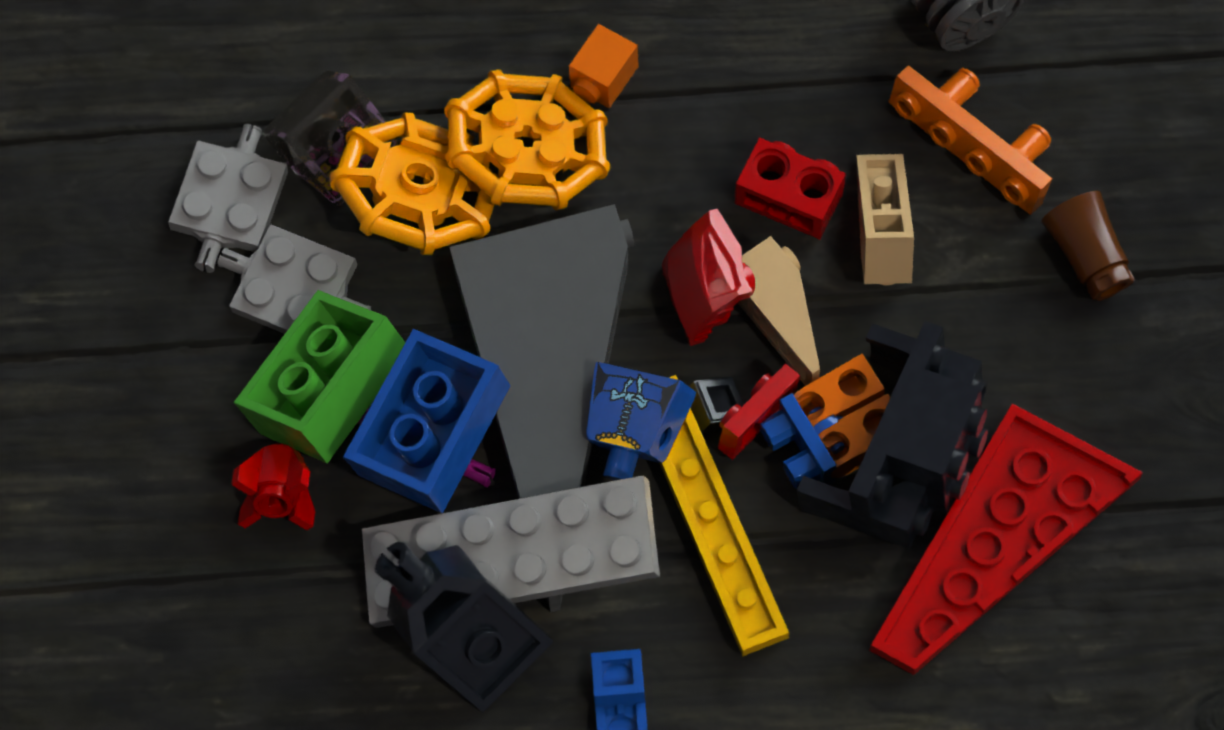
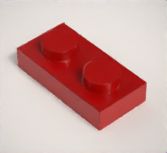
[718,363,800,460]

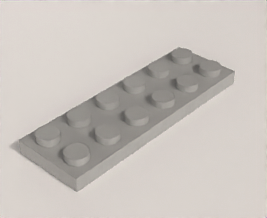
[362,475,660,628]

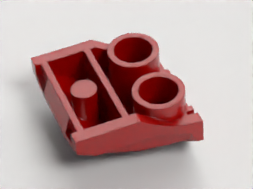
[662,208,755,346]

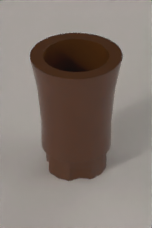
[1041,191,1135,301]

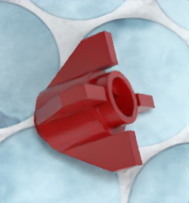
[231,444,316,530]

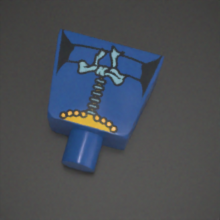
[586,362,696,481]

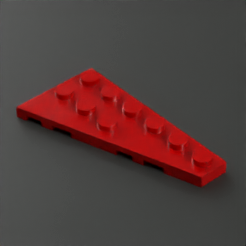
[870,403,1143,675]

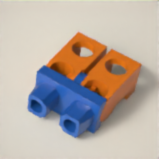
[760,353,890,489]

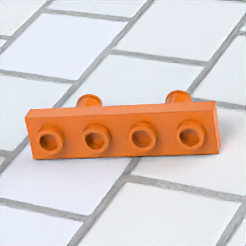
[889,65,1052,215]

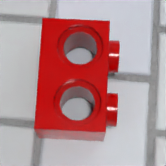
[735,137,846,240]

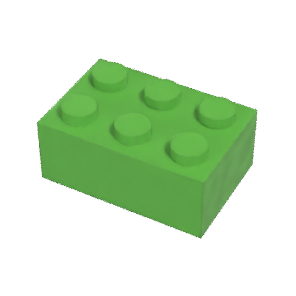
[234,290,405,464]

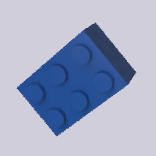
[343,329,511,514]

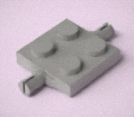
[169,124,288,273]
[218,224,371,334]

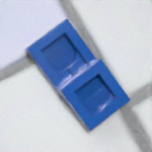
[591,649,648,730]

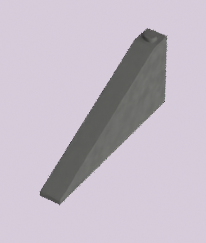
[449,204,635,613]

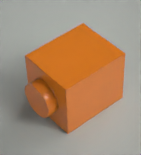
[569,24,638,109]

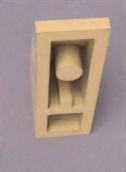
[856,154,914,285]
[737,236,820,386]

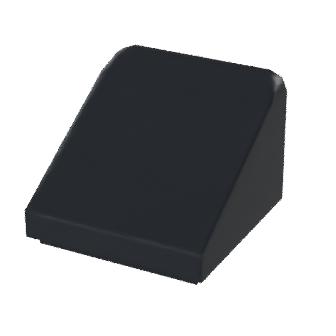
[689,377,744,437]

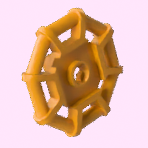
[444,69,610,210]
[329,113,500,255]

